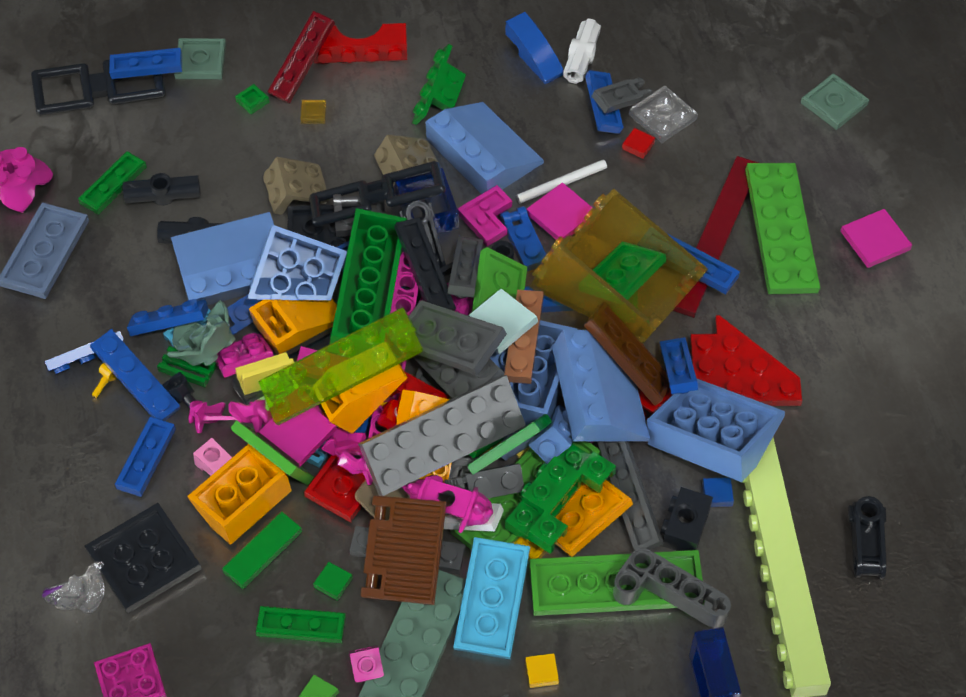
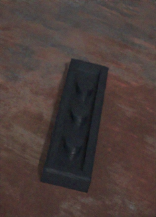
[394,217,456,311]

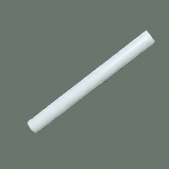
[516,159,607,204]

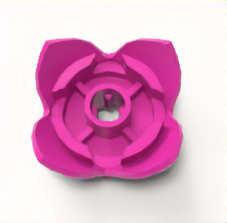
[0,147,54,213]

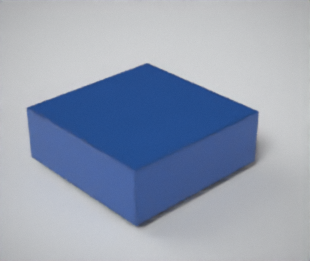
[703,478,734,507]

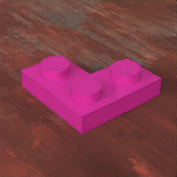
[457,185,512,247]

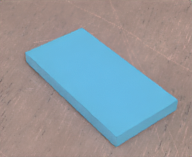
[453,537,530,660]

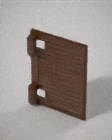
[361,495,447,605]

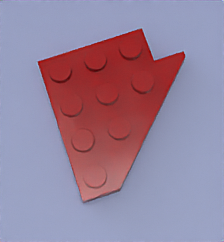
[690,315,802,406]

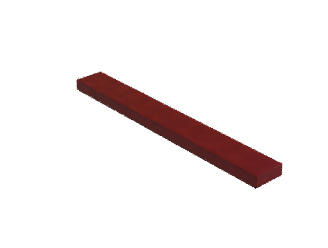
[670,156,758,318]

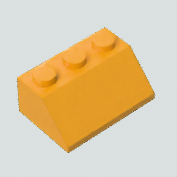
[187,444,292,545]

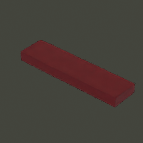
[267,11,335,104]

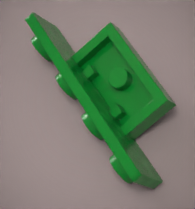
[412,44,466,125]

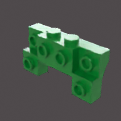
[505,443,616,554]

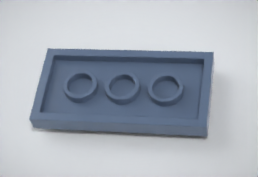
[0,203,89,299]

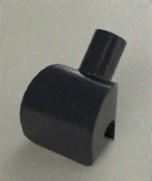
[162,372,196,409]

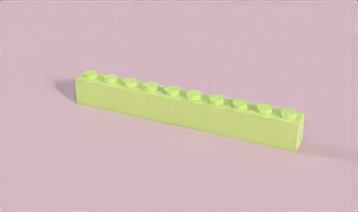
[740,438,831,697]

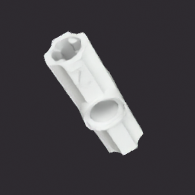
[563,19,601,84]

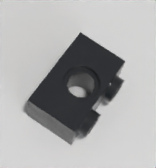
[660,487,713,551]

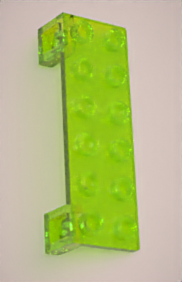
[258,307,423,425]

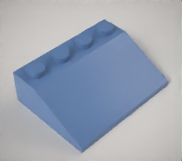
[426,102,544,194]
[171,212,274,305]
[490,320,577,431]
[552,330,650,441]
[647,379,785,482]

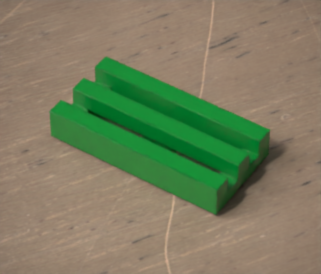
[157,346,217,388]

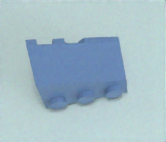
[247,225,347,301]

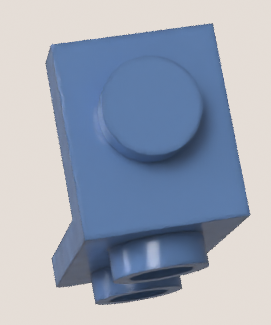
[529,404,573,463]

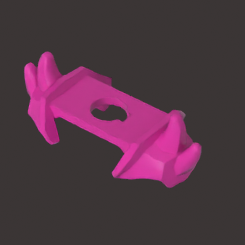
[188,399,269,434]
[321,427,373,485]
[402,475,493,533]

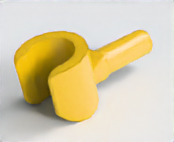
[91,363,117,398]

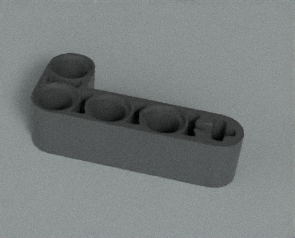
[613,548,731,628]

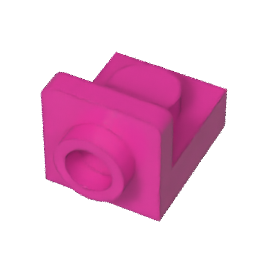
[348,645,384,682]

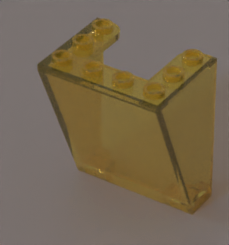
[529,189,708,343]

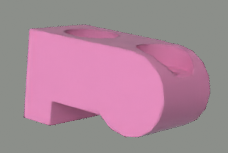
[193,438,232,476]

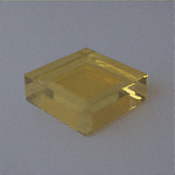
[301,100,327,124]

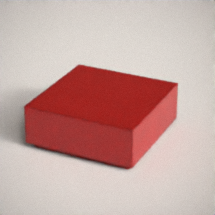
[622,128,655,159]

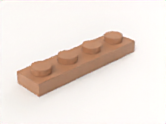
[504,290,544,384]

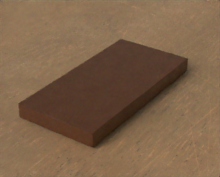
[584,301,670,406]

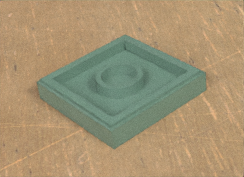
[174,38,226,79]
[801,73,869,130]

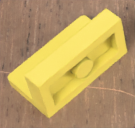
[235,352,296,395]

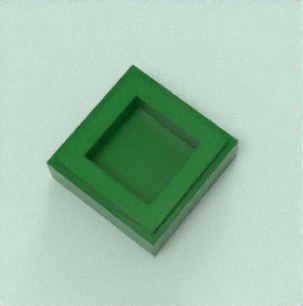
[235,84,270,115]
[313,562,353,601]

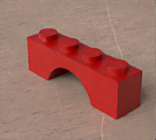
[314,23,407,63]

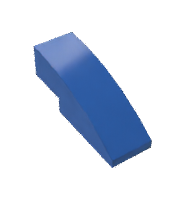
[505,12,564,84]

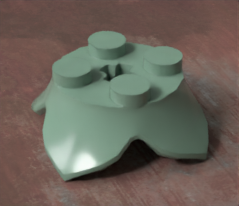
[167,300,236,366]

